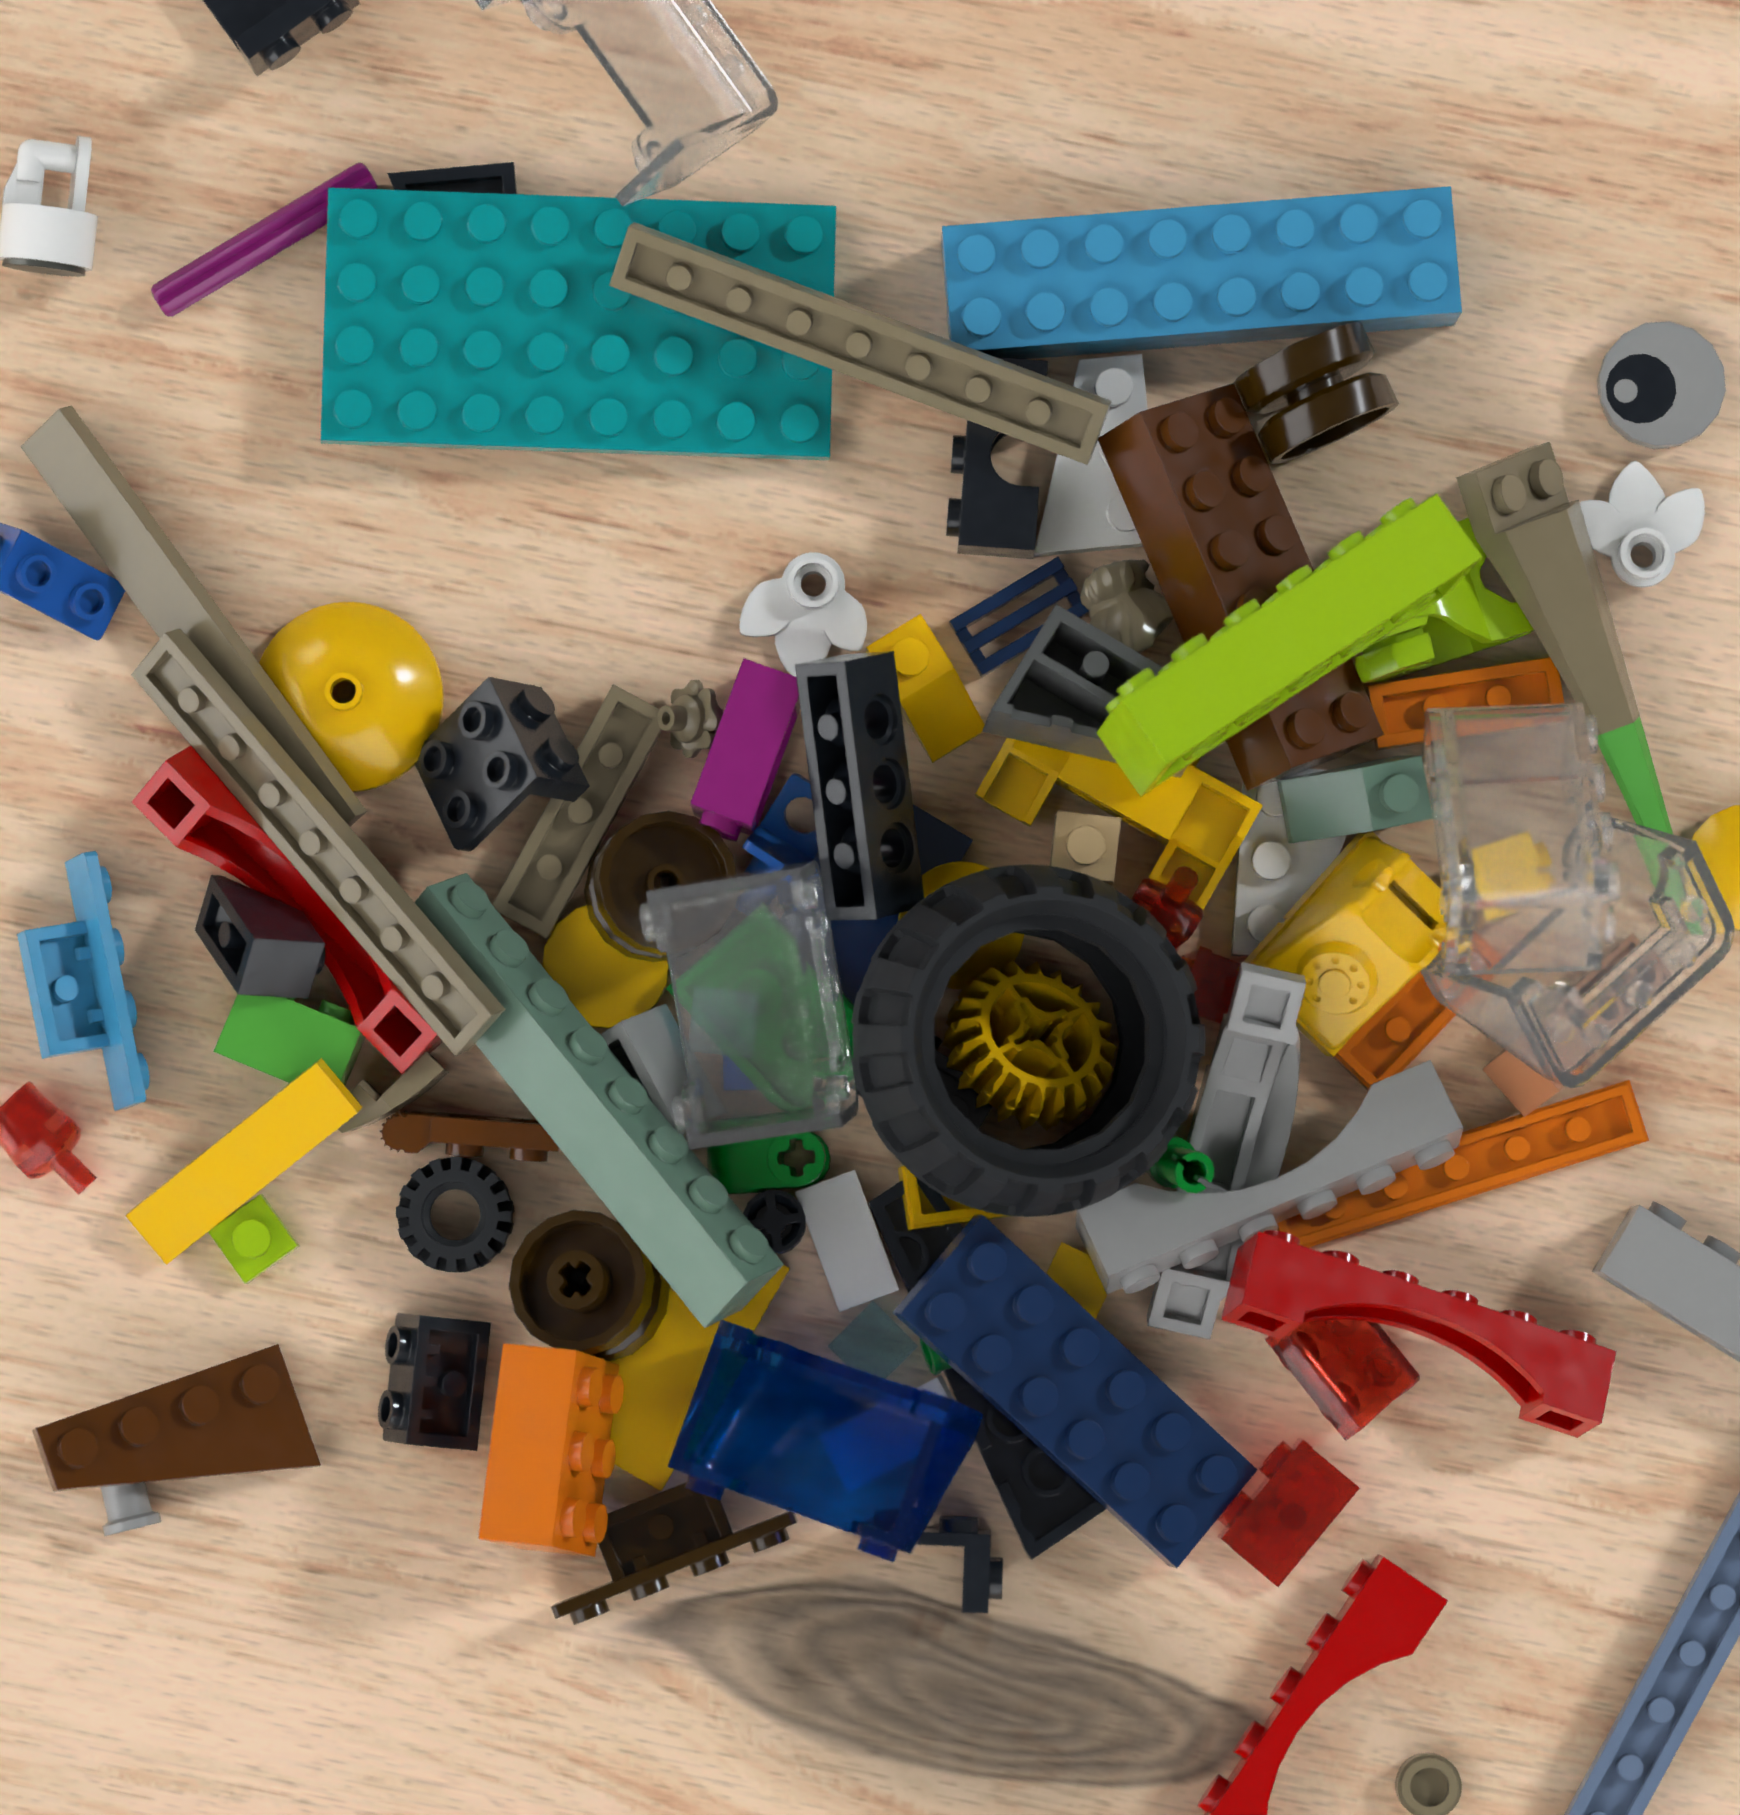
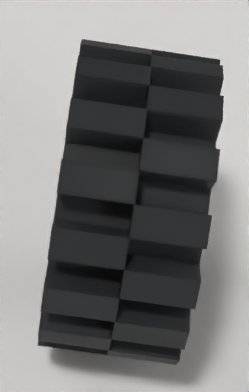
[396,1156,514,1273]

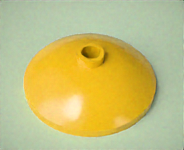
[259,602,444,792]

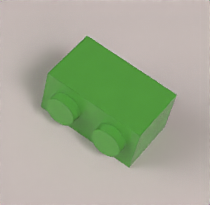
[213,994,366,1086]

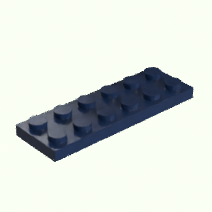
[892,1214,1257,1568]

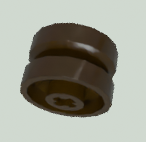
[1234,322,1399,464]
[584,811,739,962]
[509,1210,670,1361]

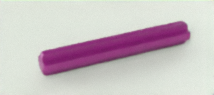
[151,163,378,317]

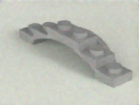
[1147,962,1306,1339]

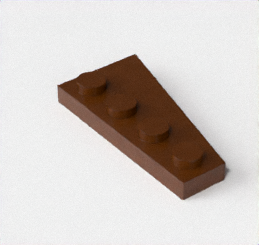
[32,1344,321,1492]

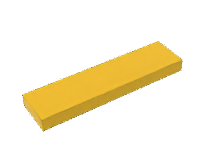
[126,1058,362,1265]

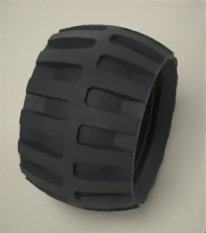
[851,865,1205,1217]

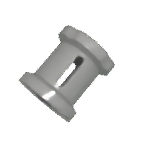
[100,1482,161,1536]

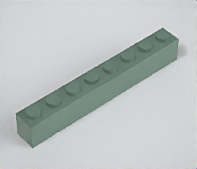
[414,873,784,1328]

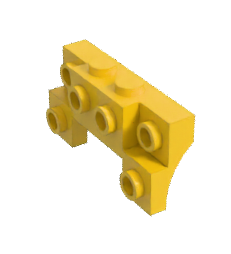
[975,738,1263,921]

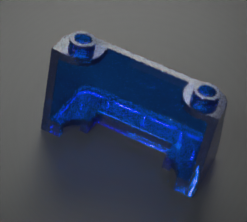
[667,1320,984,1563]

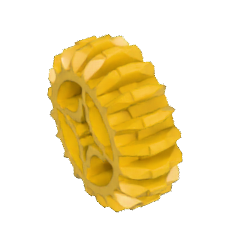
[942,961,1117,1131]

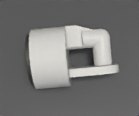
[0,136,98,277]

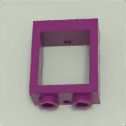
[690,658,801,842]

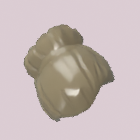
[1080,560,1174,653]

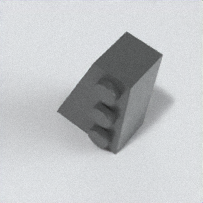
[982,604,1187,778]

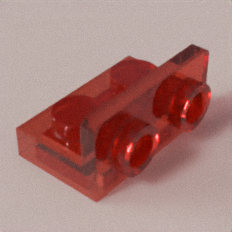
[1217,1438,1360,1587]

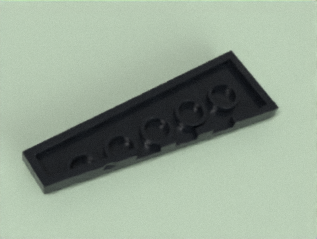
[868,1178,1106,1560]

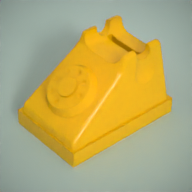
[1236,831,1469,1057]

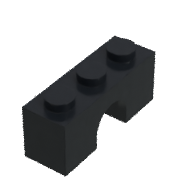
[946,357,1048,559]

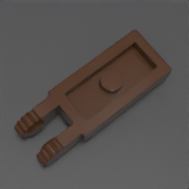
[380,1110,561,1162]

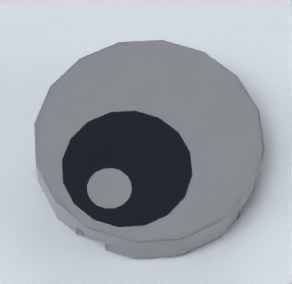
[1597,321,1726,449]

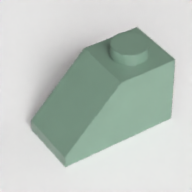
[1277,755,1433,843]

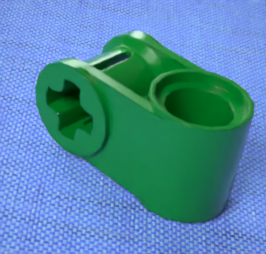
[706,1128,831,1194]

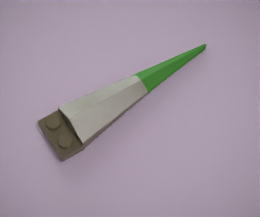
[1456,442,1700,936]

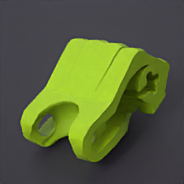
[1323,517,1534,683]

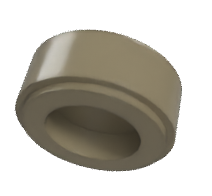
[1395,1753,1462,1815]

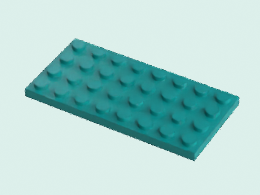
[320,188,836,461]

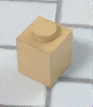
[1050,810,1121,885]

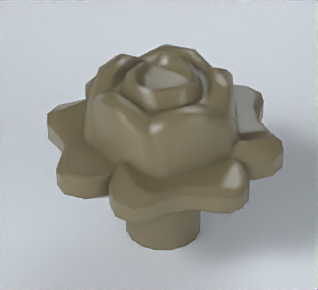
[657,680,723,758]

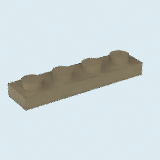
[492,684,663,940]

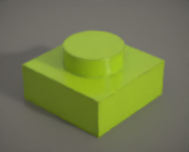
[208,1194,300,1284]

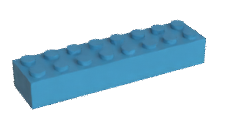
[941,186,1462,359]

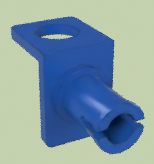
[734,773,818,916]

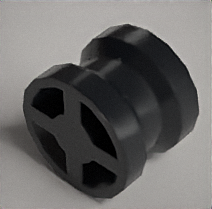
[743,1190,806,1255]

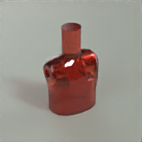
[1131,866,1204,953]
[0,1081,97,1195]

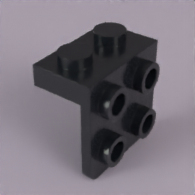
[203,0,360,76]
[415,677,590,852]
[860,1513,1003,1614]

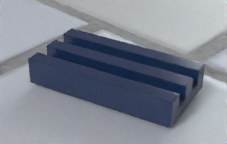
[949,556,1090,677]

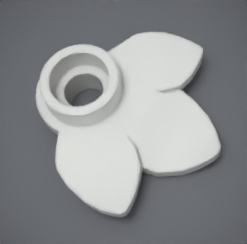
[1580,461,1705,588]
[740,552,867,677]

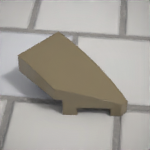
[338,1052,449,1133]

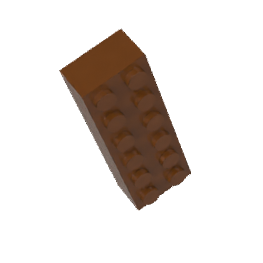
[1098,383,1384,791]

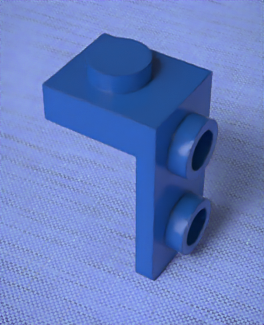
[0,523,125,640]

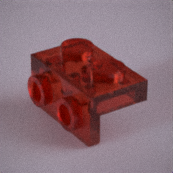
[1265,1319,1420,1441]

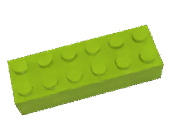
[1096,493,1482,796]

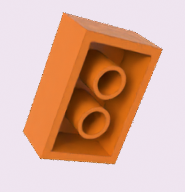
[478,1343,624,1557]

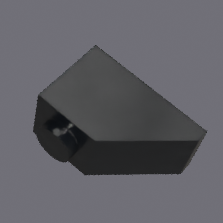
[195,875,325,999]

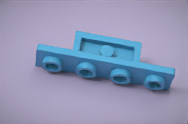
[17,851,150,1111]

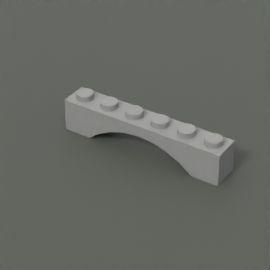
[1076,1060,1464,1294]

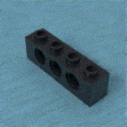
[795,651,924,921]

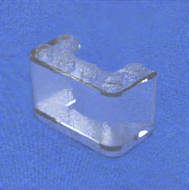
[1422,702,1620,976]

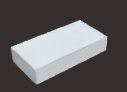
[795,1170,899,1312]

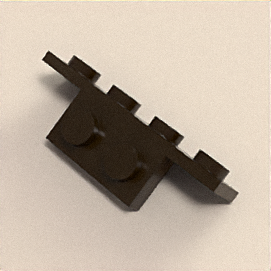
[551,1473,798,1625]

